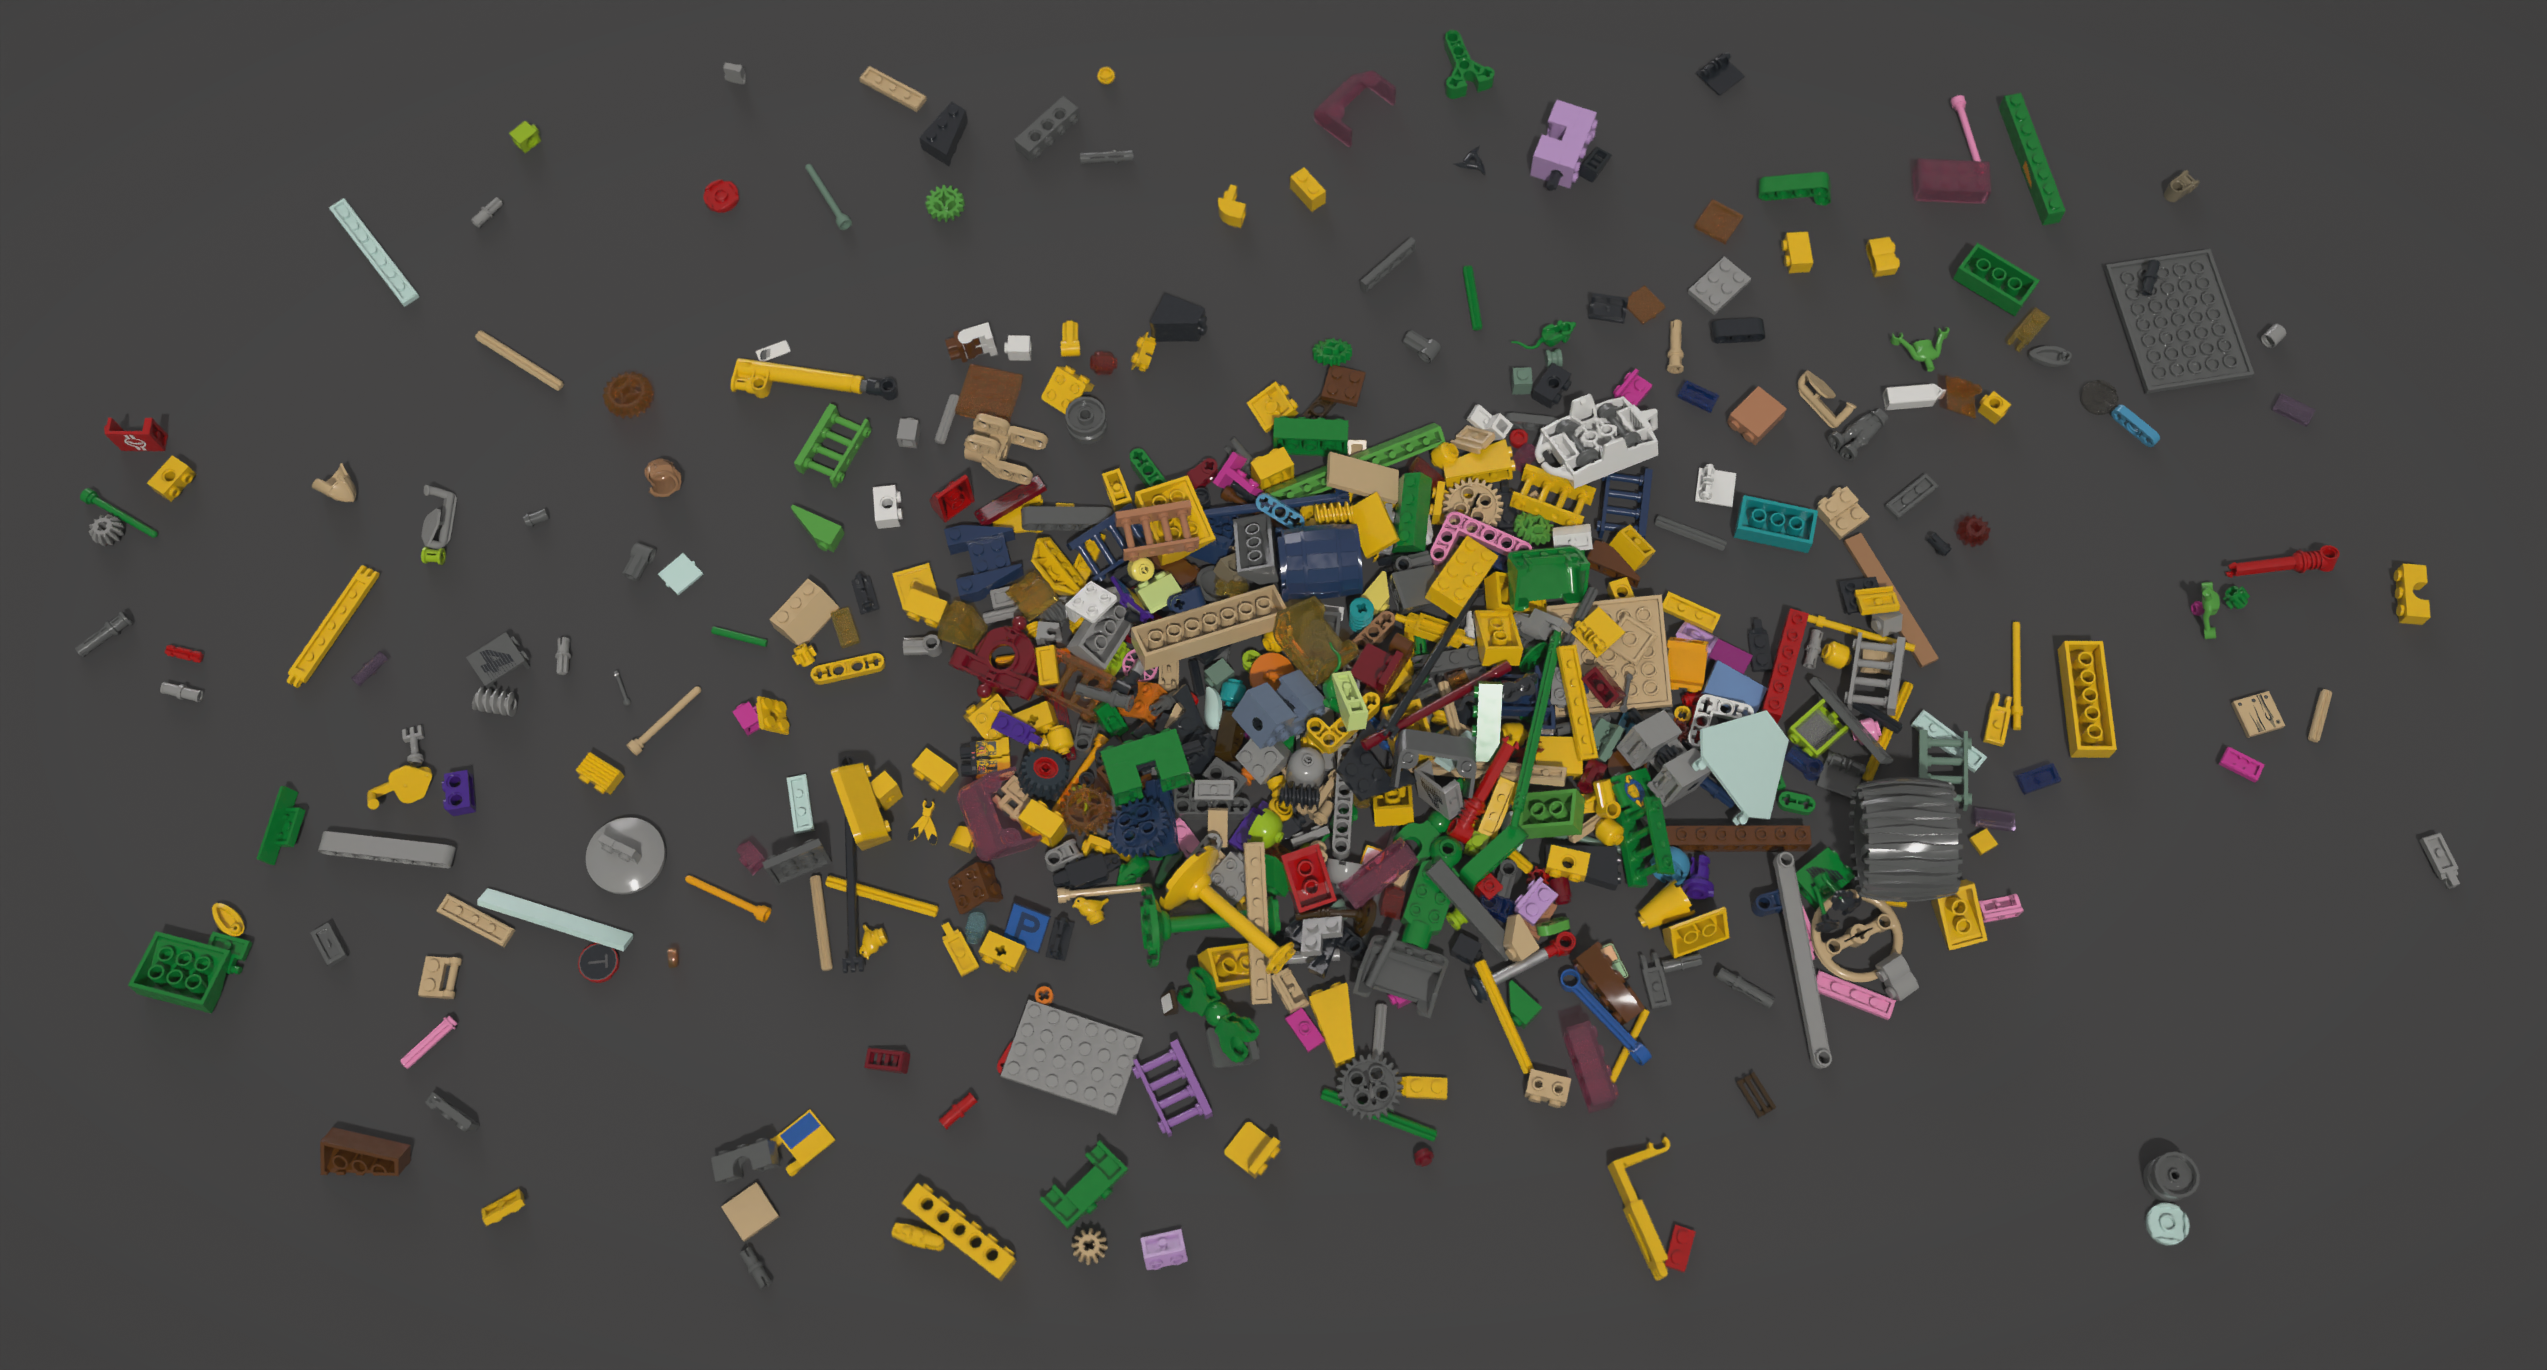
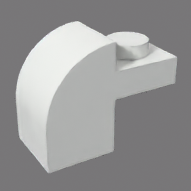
[1466,404,1513,441]

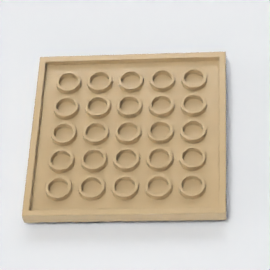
[1547,594,1673,718]

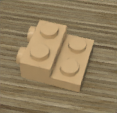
[1817,486,1869,540]

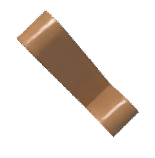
[1340,611,1395,684]

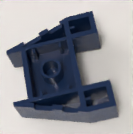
[944,525,1024,605]
[1475,664,1555,736]

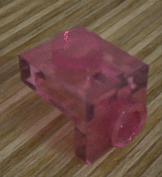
[1512,442,1536,473]

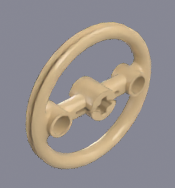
[1811,889,1903,982]

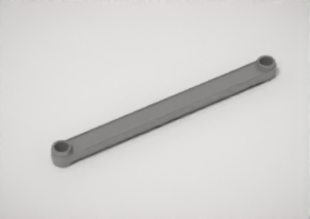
[1773,852,1832,1069]

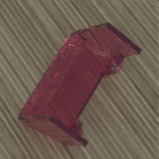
[1314,71,1396,148]
[957,766,1042,861]

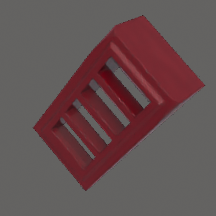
[864,1048,910,1074]

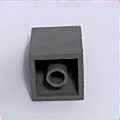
[1388,565,1439,616]

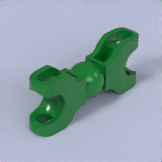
[1392,778,1487,867]
[1177,967,1260,1063]

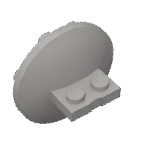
[586,818,666,894]

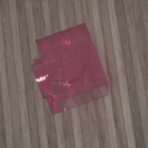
[736,841,766,875]

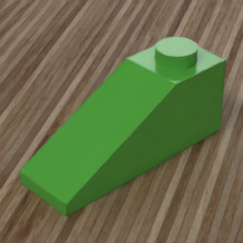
[791,504,845,552]

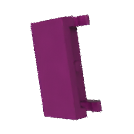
[1708,639,1753,675]

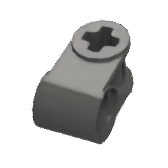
[1074,719,1099,758]

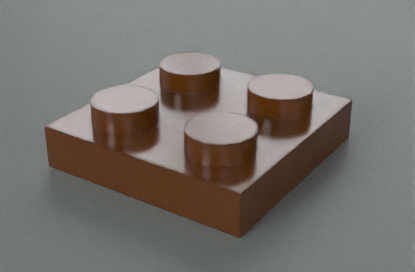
[1321,365,1366,407]

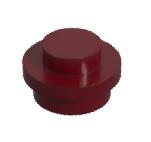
[1414,1148,1434,1167]

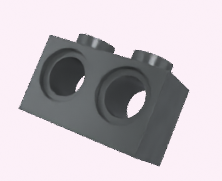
[1202,757,1248,797]

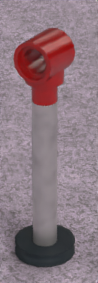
[1467,931,1576,1004]

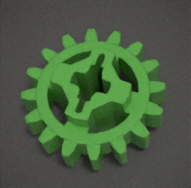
[925,185,965,222]
[1513,511,1554,546]

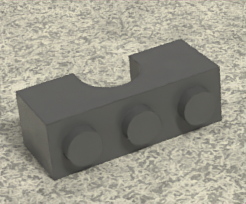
[711,1138,781,1184]

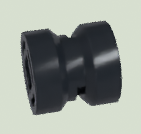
[1195,488,1211,510]

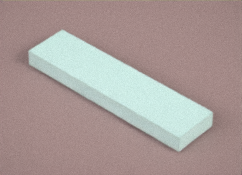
[1911,710,1987,773]

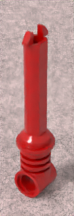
[2226,545,2340,578]
[1447,736,1519,844]

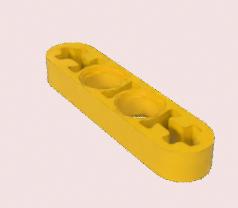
[811,653,886,685]

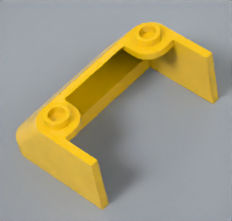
[830,763,892,851]

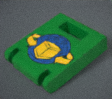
[1610,768,1657,815]

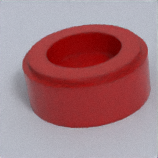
[1509,429,1528,448]

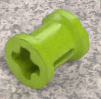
[421,547,446,565]

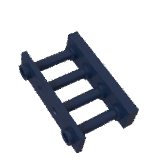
[1596,468,1653,539]
[1066,503,1146,583]

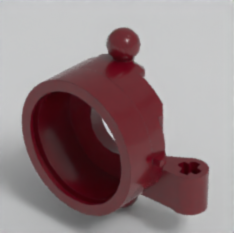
[948,615,1039,701]

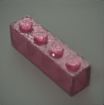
[1337,837,1419,909]

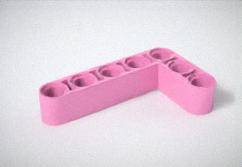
[1430,511,1532,566]

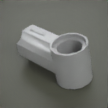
[903,634,943,657]

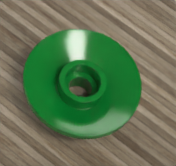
[1519,642,1549,672]

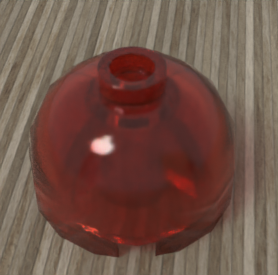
[1408,456,1445,492]

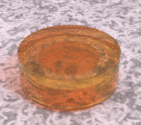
[668,948,678,968]

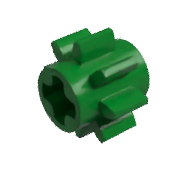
[2223,586,2250,609]

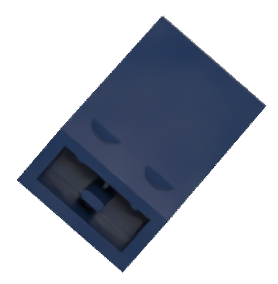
[1189,507,1241,565]

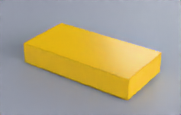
[1035,645,1060,686]

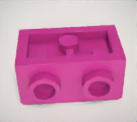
[1613,369,1653,407]

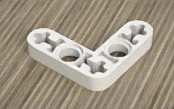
[1688,694,1754,749]

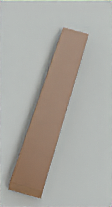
[1843,533,1939,668]

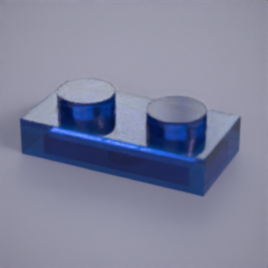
[1677,380,1720,413]
[2016,763,2061,795]

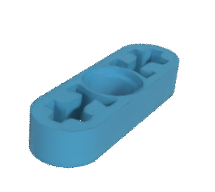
[2111,405,2160,447]
[1256,493,1305,529]

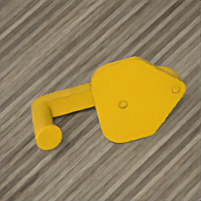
[367,765,432,810]

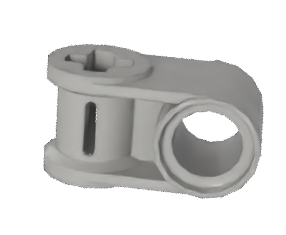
[1045,839,1084,872]

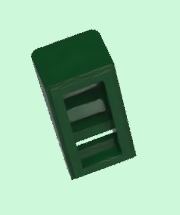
[1155,851,1184,889]

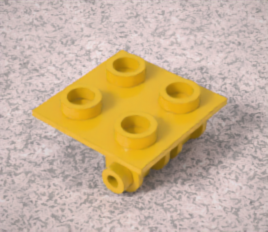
[1571,606,1625,658]

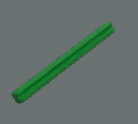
[1321,1088,1437,1141]

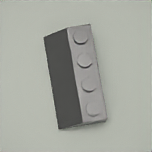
[1233,513,1279,585]

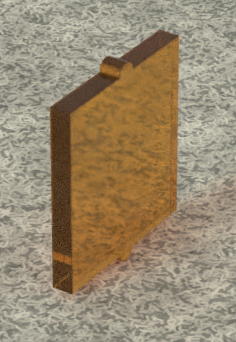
[1627,285,1665,324]

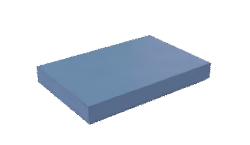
[1702,660,1767,715]

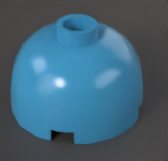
[1649,846,1690,886]

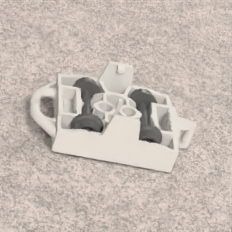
[1535,394,1658,489]

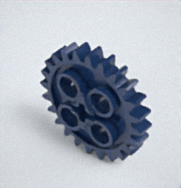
[1107,798,1171,858]

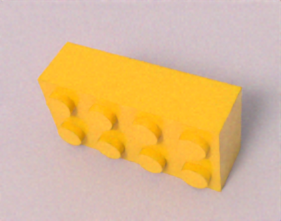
[1425,535,1499,619]

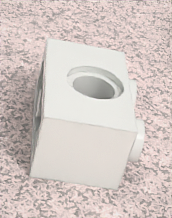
[873,485,903,529]

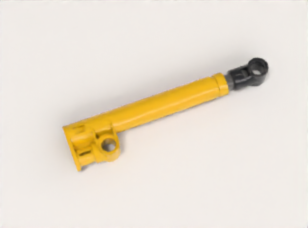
[731,358,898,401]

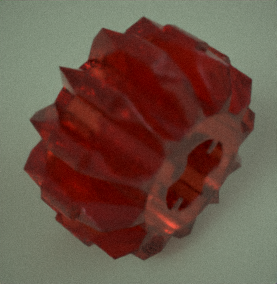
[1957,514,1991,547]

